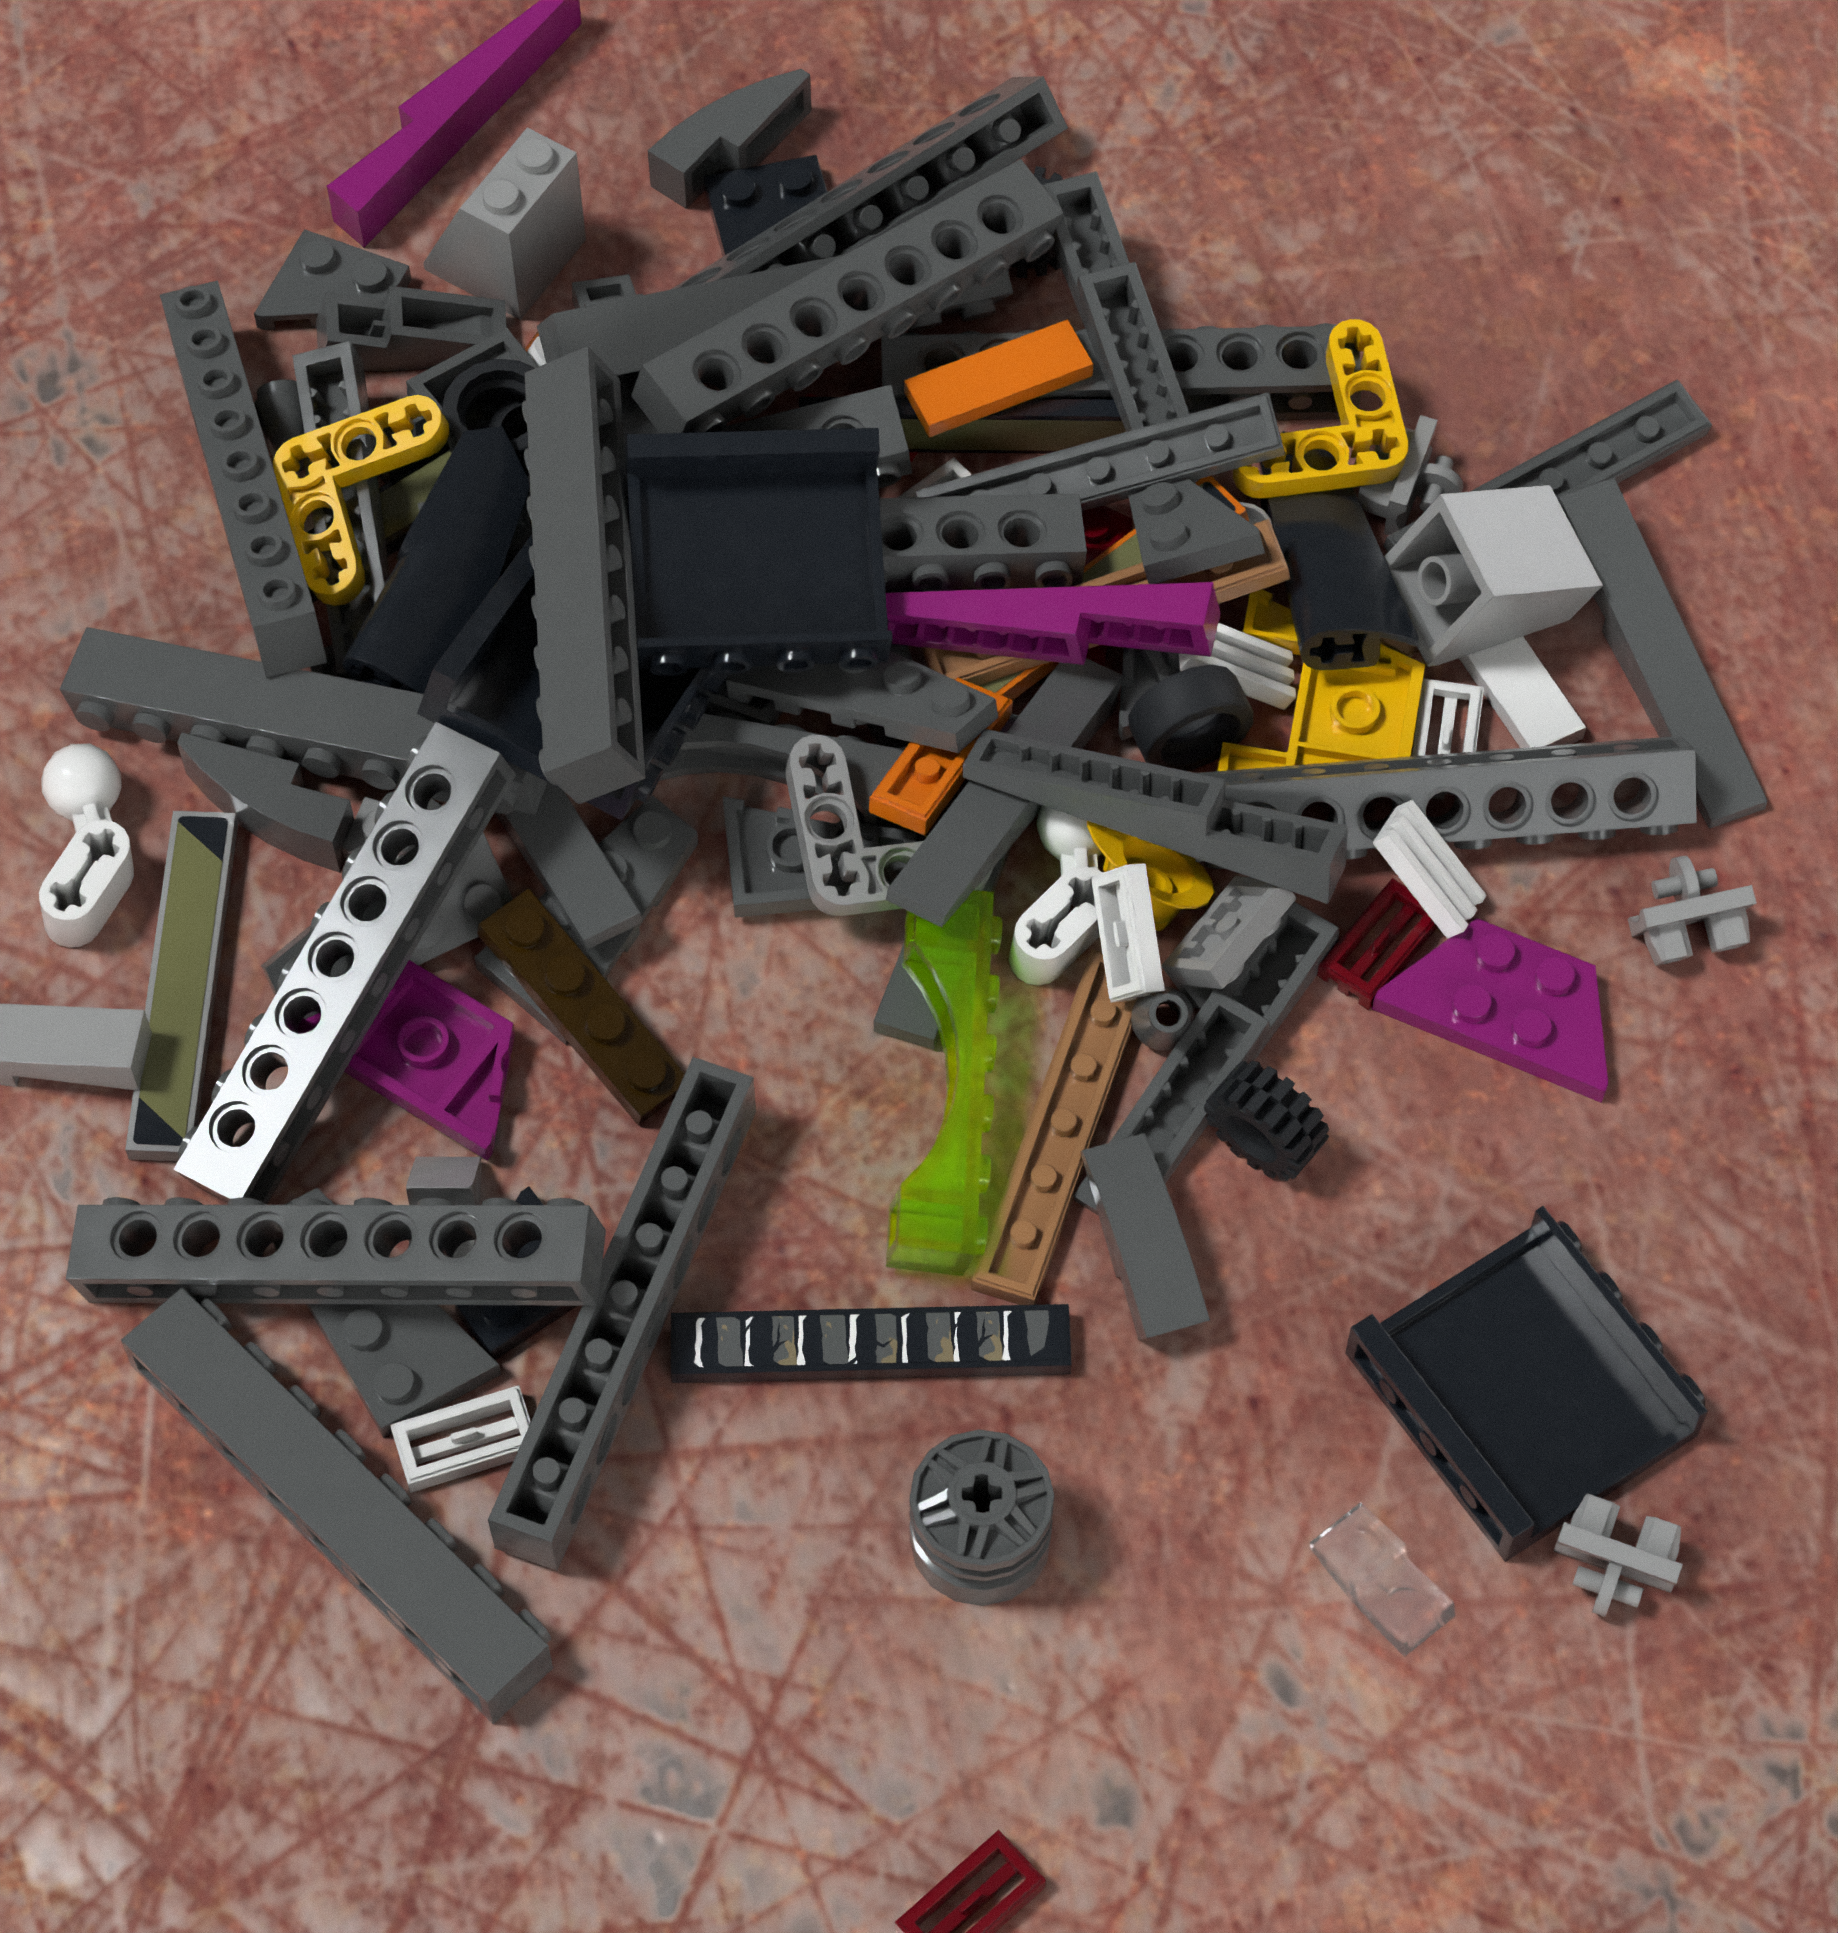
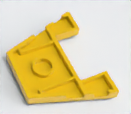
[1218,589,1425,771]

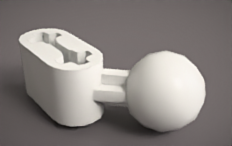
[39,743,134,948]
[1009,805,1103,986]

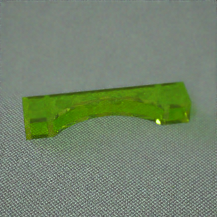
[886,890,1002,1276]

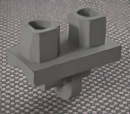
[1358,415,1464,535]
[1627,856,1757,966]
[1554,1494,1683,1617]

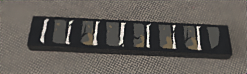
[671,1304,1072,1383]

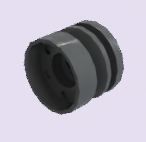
[909,1429,1054,1606]

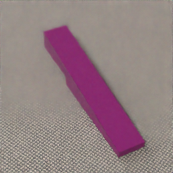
[327,0,582,248]
[885,582,1220,665]

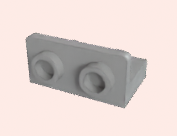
[1161,876,1297,1009]

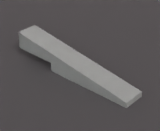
[0,1003,152,1091]

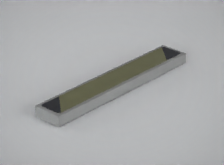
[125,811,238,1162]

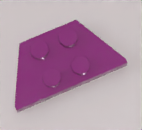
[1372,918,1608,1103]
[298,960,515,1161]

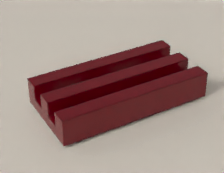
[1317,878,1438,1011]
[894,1829,1046,1933]

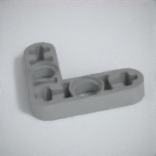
[786,734,992,916]

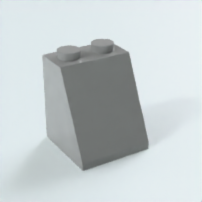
[423,127,586,320]
[1384,485,1603,667]

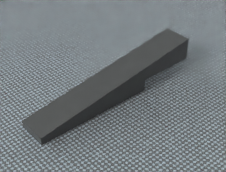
[1042,171,1200,482]
[292,341,390,679]
[1558,478,1768,829]
[885,658,1123,928]
[963,729,1348,904]
[494,782,643,950]
[1073,901,1339,1216]

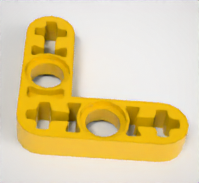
[1233,319,1408,499]
[273,395,449,606]

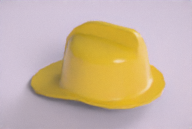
[1087,821,1214,931]

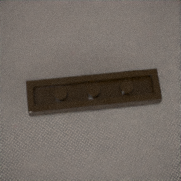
[477,888,685,1125]

